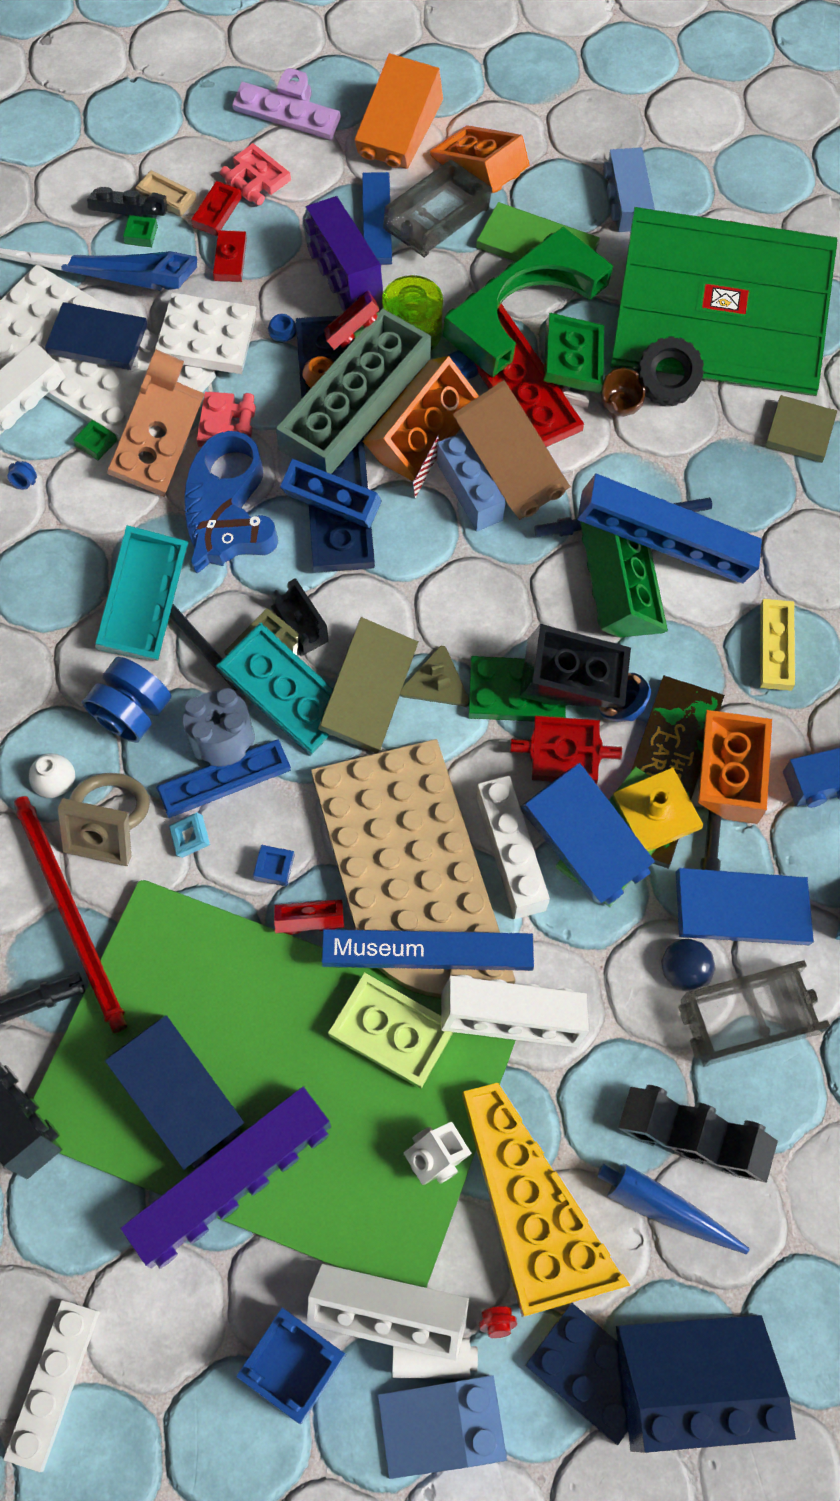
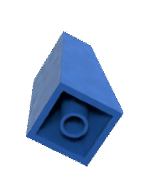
[520,763,655,905]

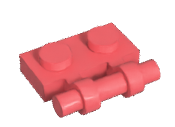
[220,143,291,206]
[197,391,256,447]

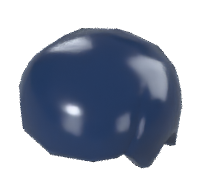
[661,938,716,992]

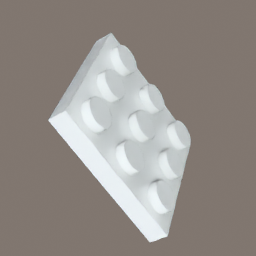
[155,293,257,374]

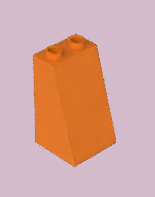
[354,53,443,169]

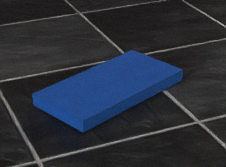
[675,868,814,946]

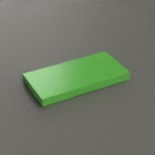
[476,202,600,262]

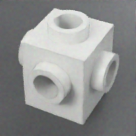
[404,1122,472,1185]

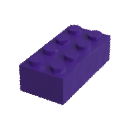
[304,196,385,313]

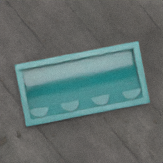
[95,525,188,661]

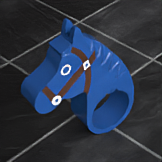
[185,431,278,573]

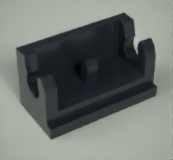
[271,578,329,656]

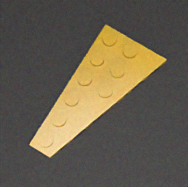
[462,1083,631,1317]

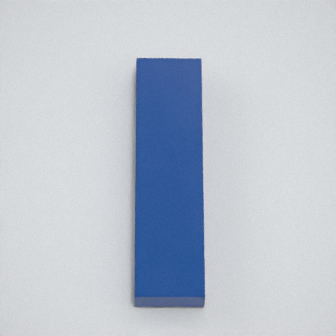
[362,172,392,265]
[156,739,291,818]

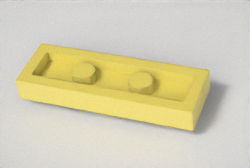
[760,599,795,691]

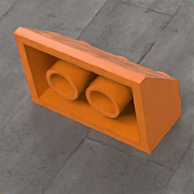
[698,710,772,824]

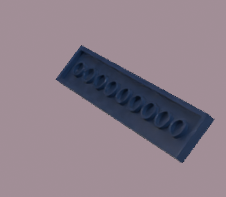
[296,315,375,573]

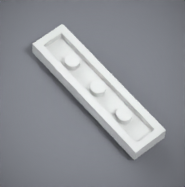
[3,1300,100,1472]

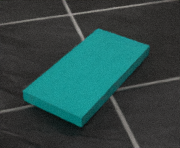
[216,622,333,756]

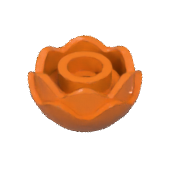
[302,356,334,388]

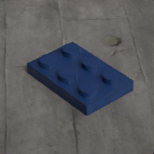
[525,1303,628,1446]

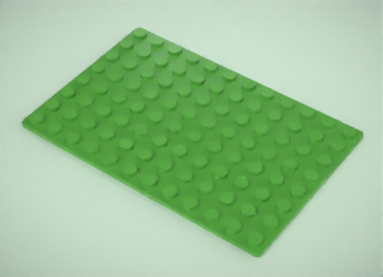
[33,880,516,1288]

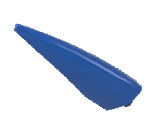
[597,1163,750,1254]

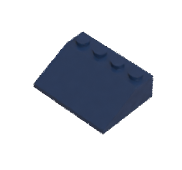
[616,1315,796,1453]

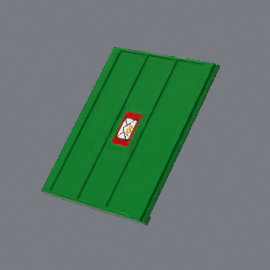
[611,207,838,396]

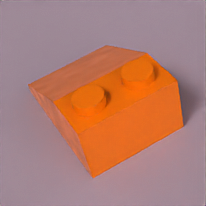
[430,125,530,193]

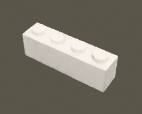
[0,341,66,434]
[476,776,550,919]
[441,975,589,1048]
[307,1264,469,1361]

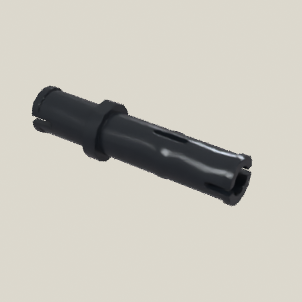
[0,972,86,1024]

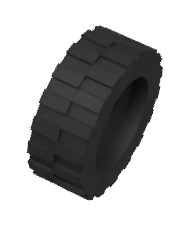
[636,336,704,406]

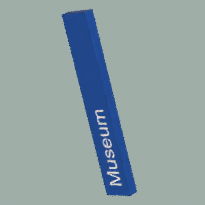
[322,929,534,971]

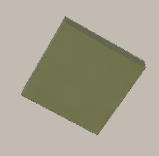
[765,395,837,463]

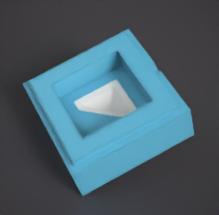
[169,812,210,858]

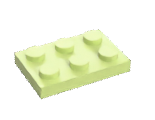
[328,973,453,1089]

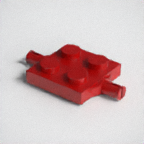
[510,716,622,784]

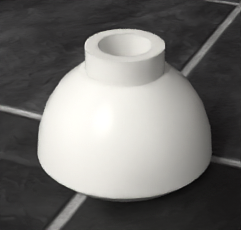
[28,753,75,798]

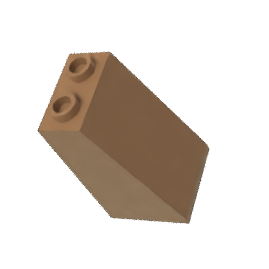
[453,380,571,520]

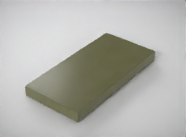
[318,617,419,754]

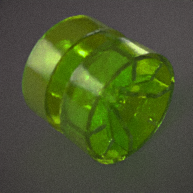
[382,275,443,350]

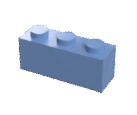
[603,147,655,232]
[437,432,505,532]

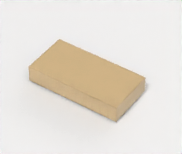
[135,170,196,217]

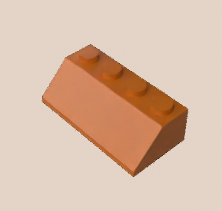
[362,356,479,482]

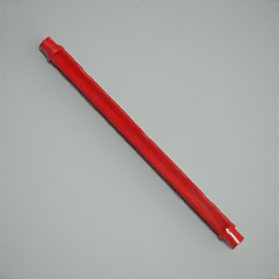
[14,796,127,1033]

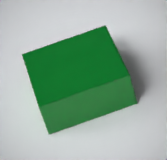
[123,215,158,248]
[73,419,117,461]

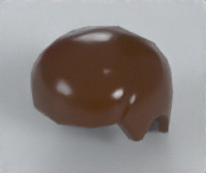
[601,368,645,417]

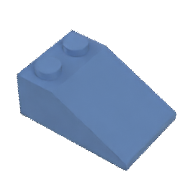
[378,1375,507,1479]

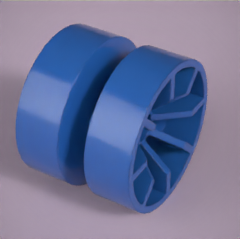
[82,657,171,743]

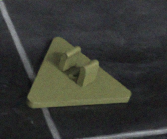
[400,646,469,707]

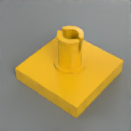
[612,767,703,851]

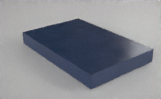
[45,302,148,370]

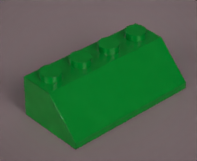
[581,521,668,638]

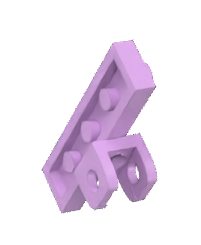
[232,68,341,141]

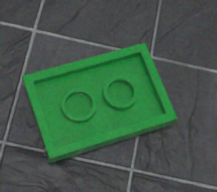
[543,312,604,394]
[469,656,566,722]

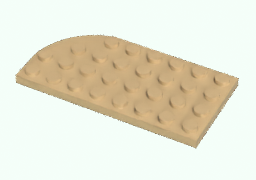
[311,739,515,998]

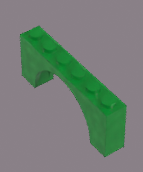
[443,227,613,378]

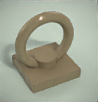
[58,773,150,866]

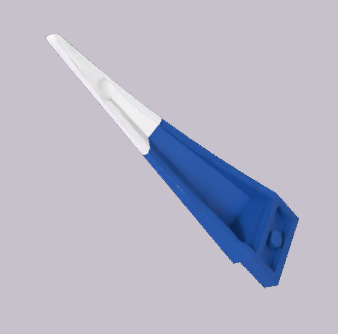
[0,248,197,291]

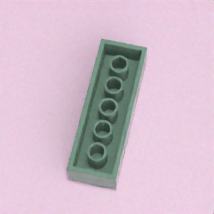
[276,308,431,474]

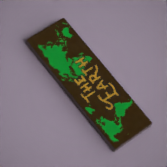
[630,675,725,869]

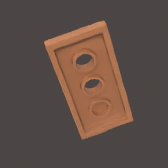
[107,349,204,497]

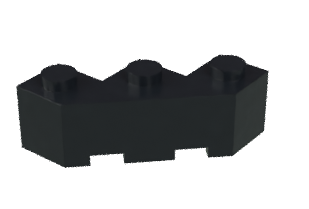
[618,1085,778,1183]

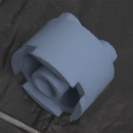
[183,688,255,767]

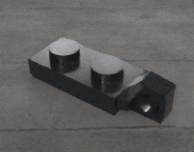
[87,187,167,217]

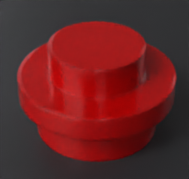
[479,1306,517,1338]

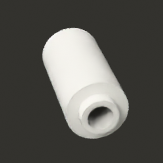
[393,1338,478,1379]

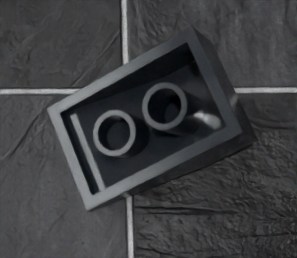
[520,624,631,708]

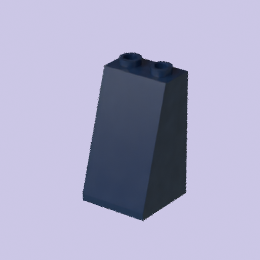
[105,1015,244,1169]

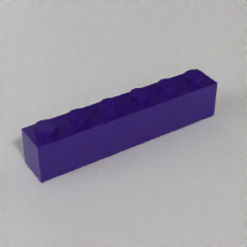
[120,1086,331,1269]

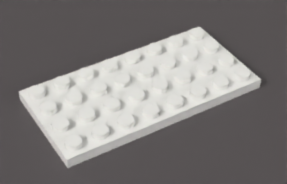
[0,264,216,456]

